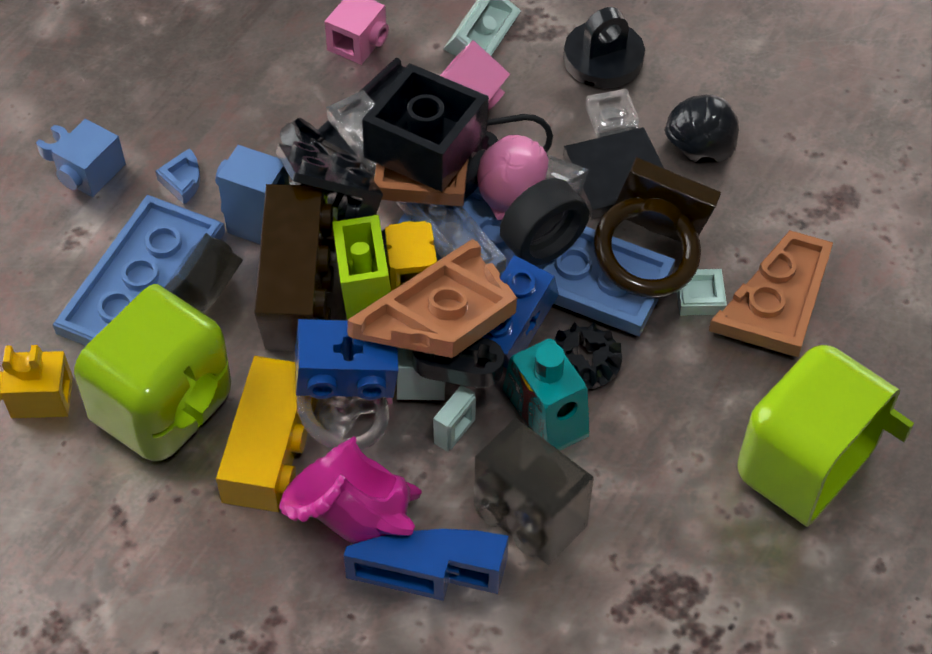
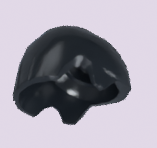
[664,94,739,162]

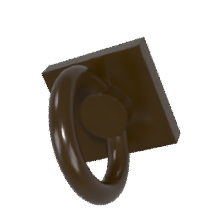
[594,157,721,298]

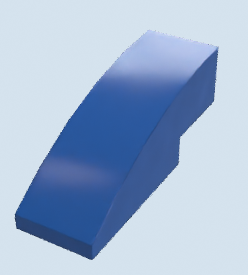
[343,529,509,601]

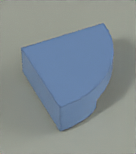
[155,148,200,204]

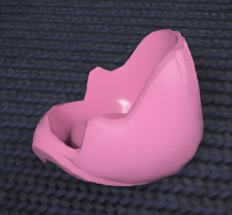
[477,135,549,220]

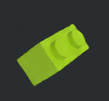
[332,215,391,321]

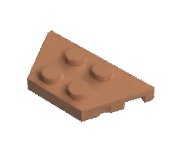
[348,239,517,358]

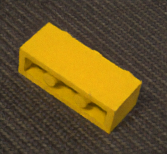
[216,356,318,512]

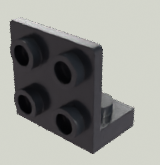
[276,141,383,221]

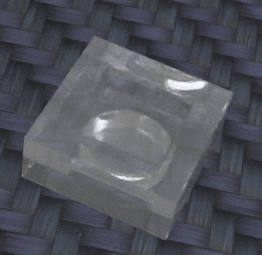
[586,89,639,138]

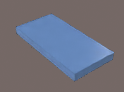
[53,195,226,346]

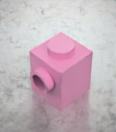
[324,0,389,65]

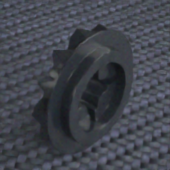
[554,322,622,389]

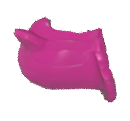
[279,436,422,544]

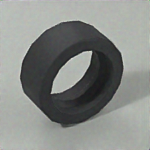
[500,178,590,266]

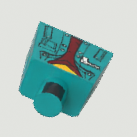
[503,339,590,456]

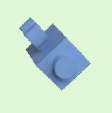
[36,118,126,197]

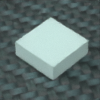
[677,269,727,316]
[433,385,476,452]

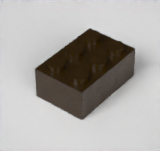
[254,184,336,351]

